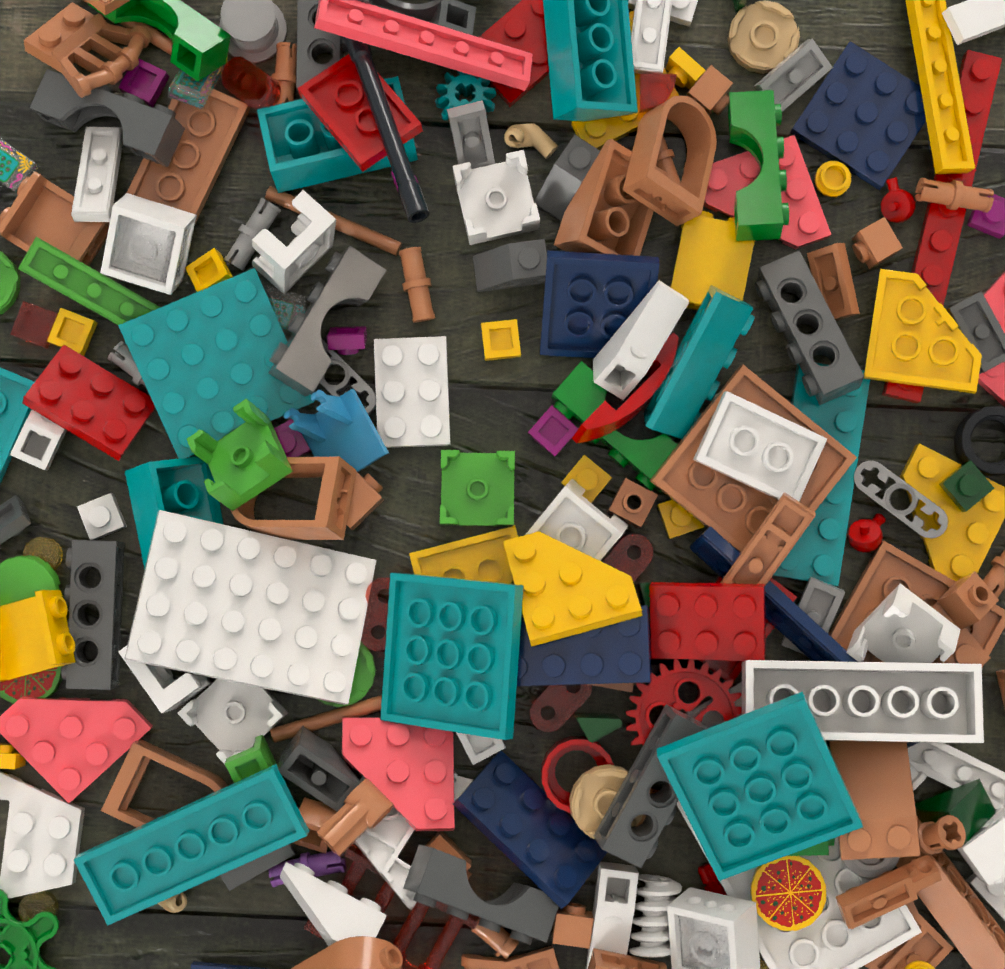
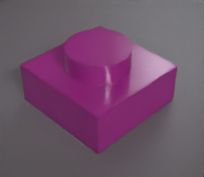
[118,59,170,107]
[966,194,1005,239]
[327,326,367,355]
[527,405,579,457]
[274,419,311,457]

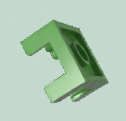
[187,398,293,511]
[440,450,515,527]

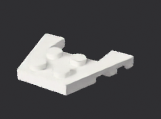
[0,771,85,899]
[354,773,473,910]

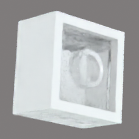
[100,193,197,295]
[667,887,760,969]

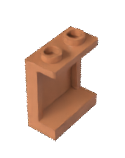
[0,171,110,266]

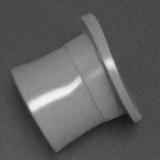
[219,0,287,63]

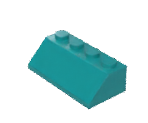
[543,0,638,122]
[257,76,418,193]
[643,285,755,439]
[125,457,224,569]

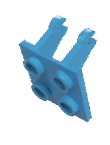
[284,389,389,472]

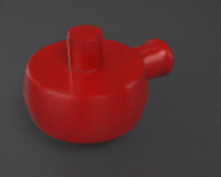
[881,177,916,223]
[847,513,886,552]

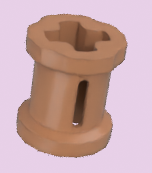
[918,815,966,855]

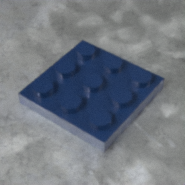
[790,41,926,190]
[540,250,659,358]

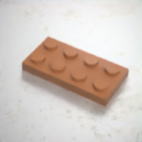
[127,77,250,224]

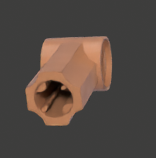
[317,778,394,857]

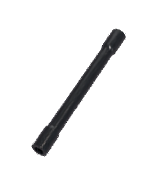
[343,37,430,223]

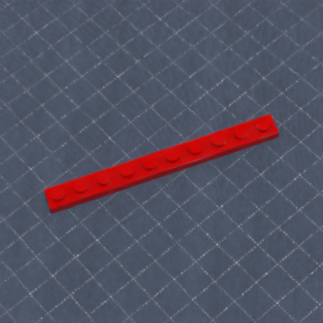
[882,50,1002,404]

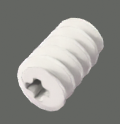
[629,874,682,958]

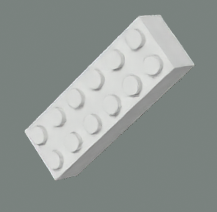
[742,660,984,743]

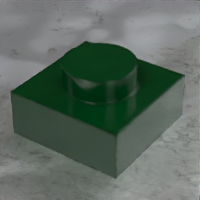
[939,460,994,512]

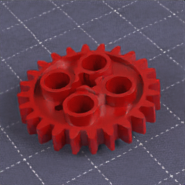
[625,659,742,745]

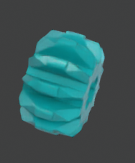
[435,71,496,120]

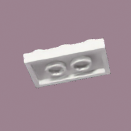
[374,336,451,448]
[693,391,827,501]

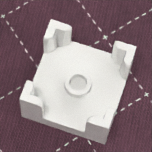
[453,150,540,245]
[252,190,336,294]
[525,479,628,561]
[846,583,961,663]
[118,646,212,713]
[177,679,288,764]

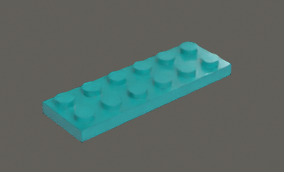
[773,362,870,586]
[73,764,310,926]

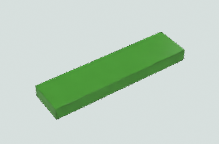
[18,237,161,325]

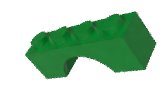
[88,0,231,81]
[727,90,789,241]
[551,361,678,493]

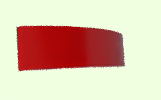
[572,332,679,443]

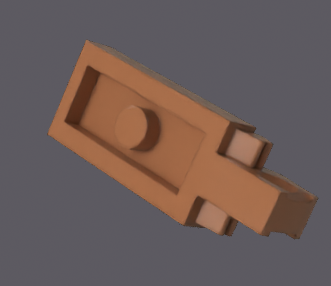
[836,855,942,930]

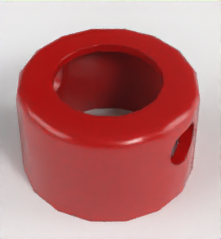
[541,736,614,813]

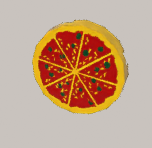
[750,856,826,931]

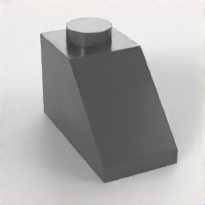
[534,134,600,222]
[473,239,547,292]
[278,726,361,812]

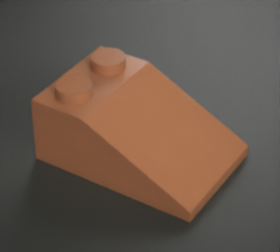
[554,139,666,256]
[829,741,920,860]

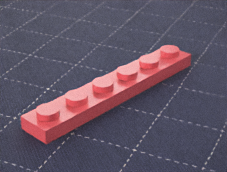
[314,0,533,91]

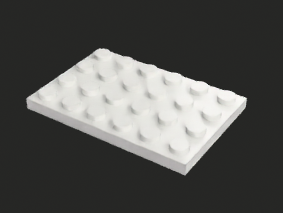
[124,510,376,705]

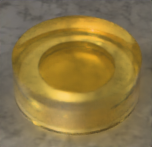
[23,537,63,571]
[19,890,59,922]

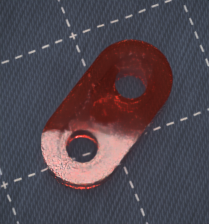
[221,56,281,110]
[603,534,653,583]
[361,578,390,651]
[530,684,592,732]

